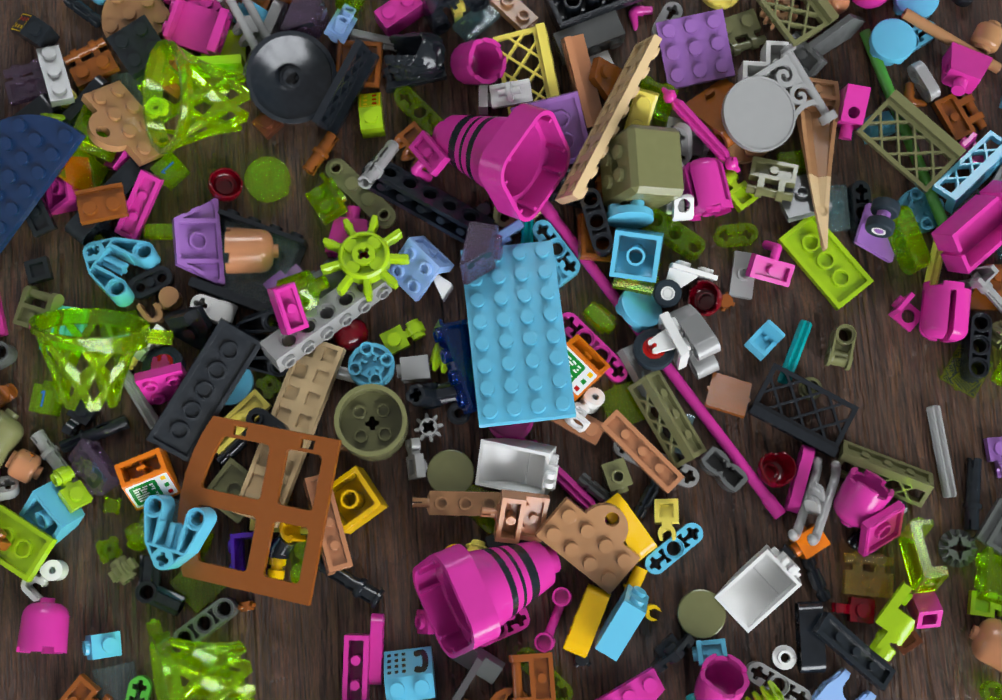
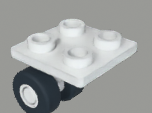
[652,260,718,308]

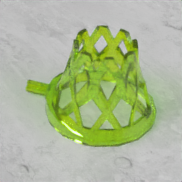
[137,39,250,154]
[28,308,174,412]
[146,618,256,700]

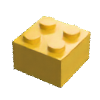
[333,465,389,534]

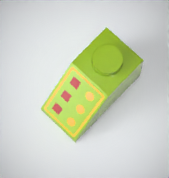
[358,92,386,139]

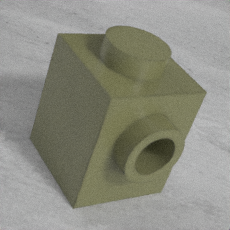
[599,457,633,494]

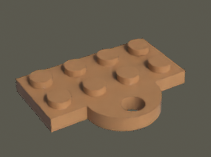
[81,80,177,167]
[535,496,641,595]

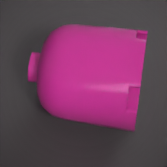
[450,37,507,85]
[833,467,894,528]
[16,597,70,654]
[694,654,750,700]

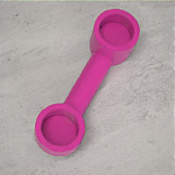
[534,587,573,652]

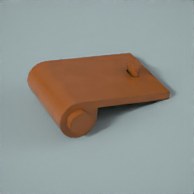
[685,79,735,149]

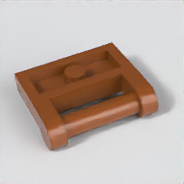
[508,652,556,700]

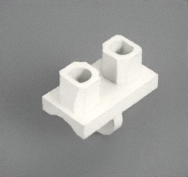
[489,78,533,109]

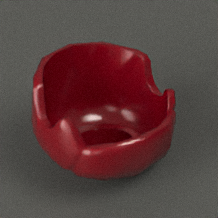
[208,167,243,202]
[688,280,723,316]
[332,318,368,353]
[757,451,797,488]

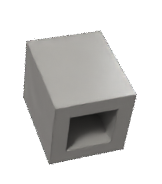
[396,354,431,384]

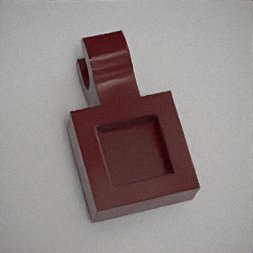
[831,597,875,624]

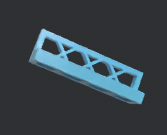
[932,130,1002,214]

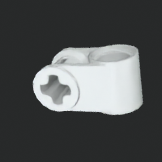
[190,294,238,325]

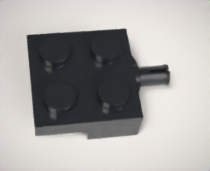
[106,14,167,80]

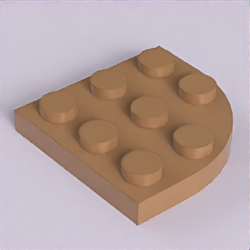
[101,0,170,38]

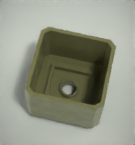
[600,124,684,211]

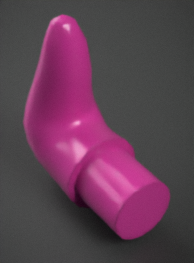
[628,5,653,31]

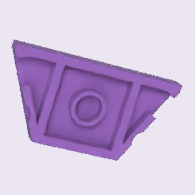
[172,198,225,286]

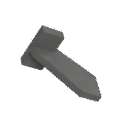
[792,14,866,78]
[450,647,506,700]

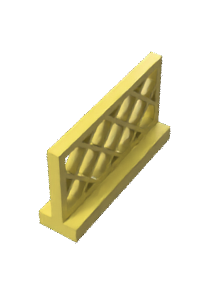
[493,22,561,115]

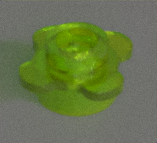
[256,374,283,399]
[95,536,123,563]

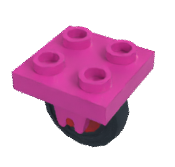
[134,346,187,405]

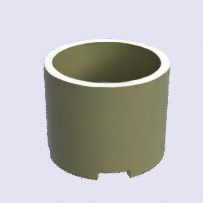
[334,384,409,461]

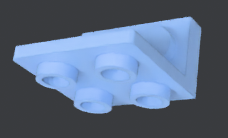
[388,236,455,301]

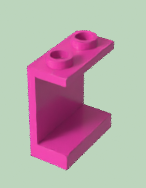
[162,0,233,56]

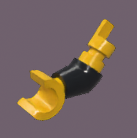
[267,522,307,580]

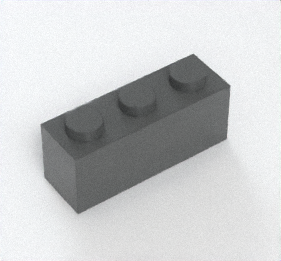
[552,10,626,66]

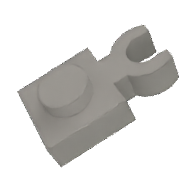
[405,437,427,480]

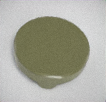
[427,449,474,491]
[676,589,726,638]

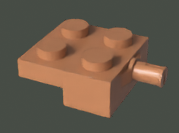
[480,489,550,544]

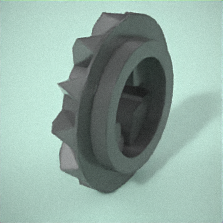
[938,529,978,568]

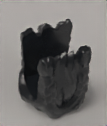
[384,32,445,81]

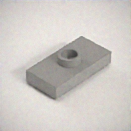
[728,250,755,300]

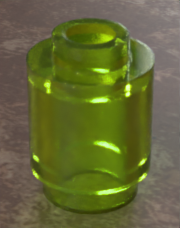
[582,301,617,335]

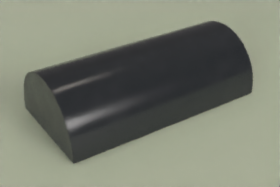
[545,0,643,32]

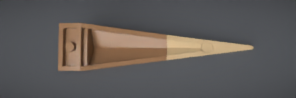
[794,77,840,252]

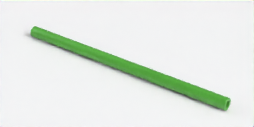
[860,29,948,227]

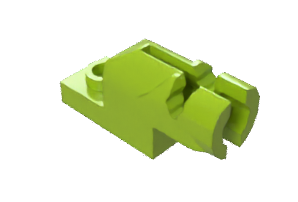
[870,581,915,662]

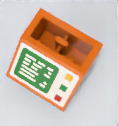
[566,334,611,401]
[114,447,181,511]

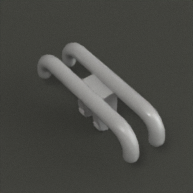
[216,0,270,50]
[788,456,841,546]

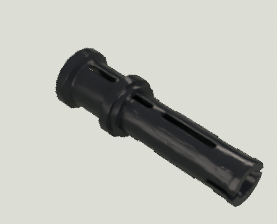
[318,557,385,609]

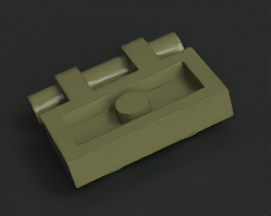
[725,8,767,57]
[745,156,799,202]

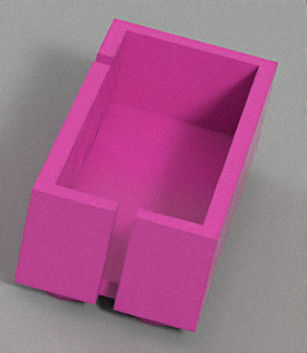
[931,180,1002,274]

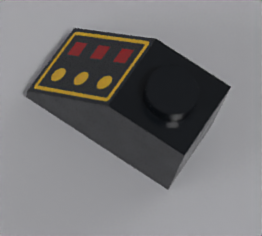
[10,12,60,48]

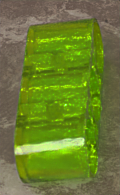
[888,205,931,275]
[644,209,705,260]

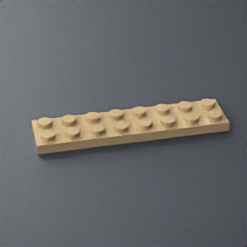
[555,34,662,205]
[234,342,346,528]

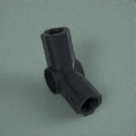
[406,379,467,410]
[135,555,187,616]

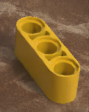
[605,493,657,562]
[563,583,611,658]

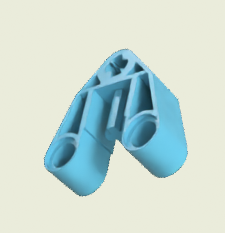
[83,237,161,307]
[144,494,217,570]

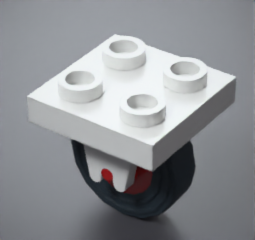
[633,311,691,371]

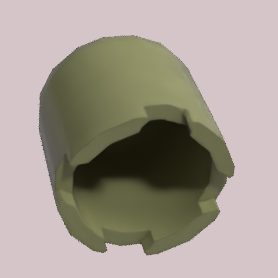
[0,408,24,467]

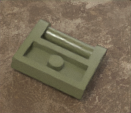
[12,285,64,335]

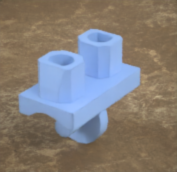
[324,3,358,44]

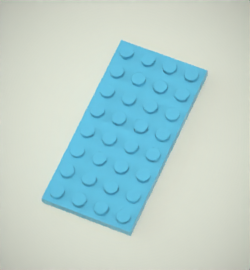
[460,240,576,428]

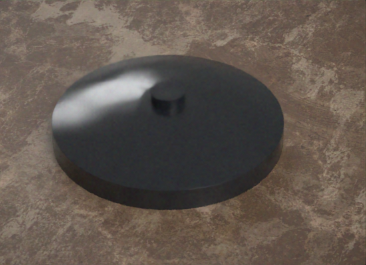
[245,31,337,124]

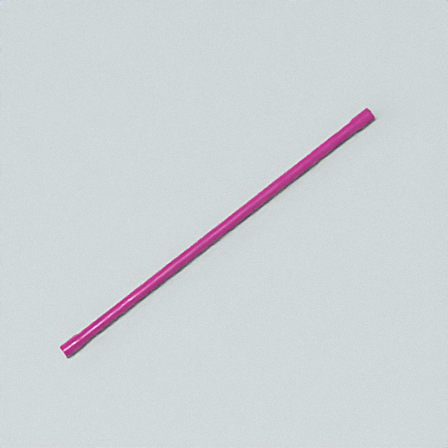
[540,200,786,519]

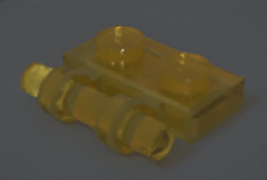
[842,551,894,598]

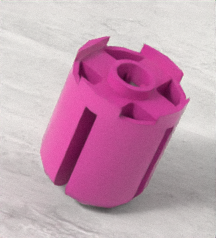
[682,157,734,221]
[919,280,972,343]

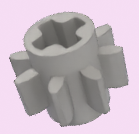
[414,413,444,443]

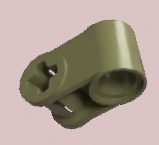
[824,324,857,371]

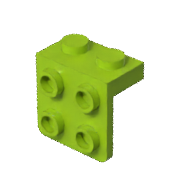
[196,30,246,76]

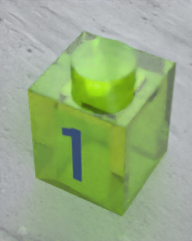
[150,150,191,191]
[28,380,65,417]

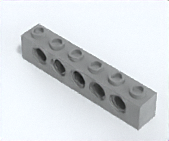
[259,279,392,372]

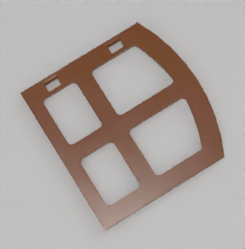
[177,416,342,606]

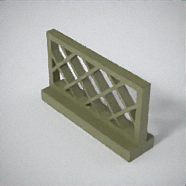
[756,0,839,47]
[856,89,967,194]

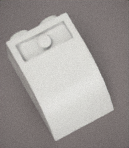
[475,438,559,495]
[714,544,802,633]

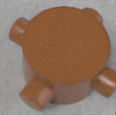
[720,292,735,312]
[237,600,256,612]

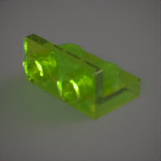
[305,172,348,226]

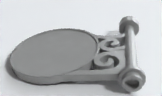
[721,43,839,153]

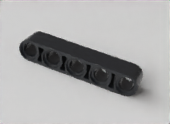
[65,157,160,246]

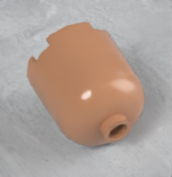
[224,227,279,274]
[969,618,1002,673]

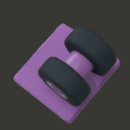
[854,197,903,263]

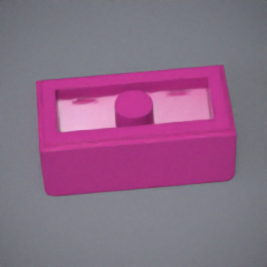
[267,282,309,335]

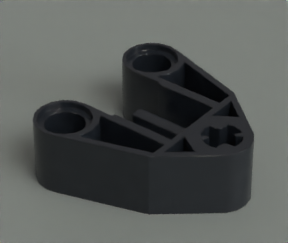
[423,0,490,35]
[235,307,289,377]

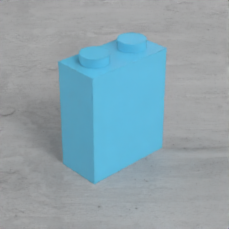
[595,584,649,661]

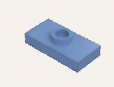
[481,219,524,251]

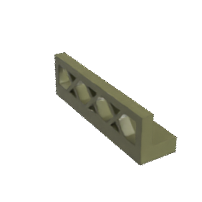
[627,370,707,468]
[837,440,934,508]

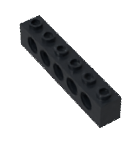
[358,154,495,249]

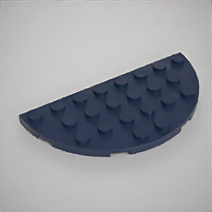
[0,114,86,254]

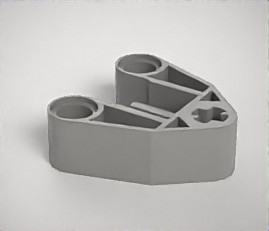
[669,304,721,380]

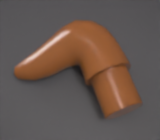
[903,82,927,107]

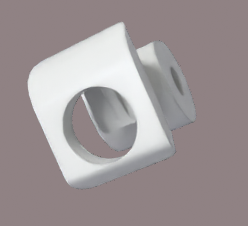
[660,194,694,221]
[564,387,605,433]
[20,560,69,602]

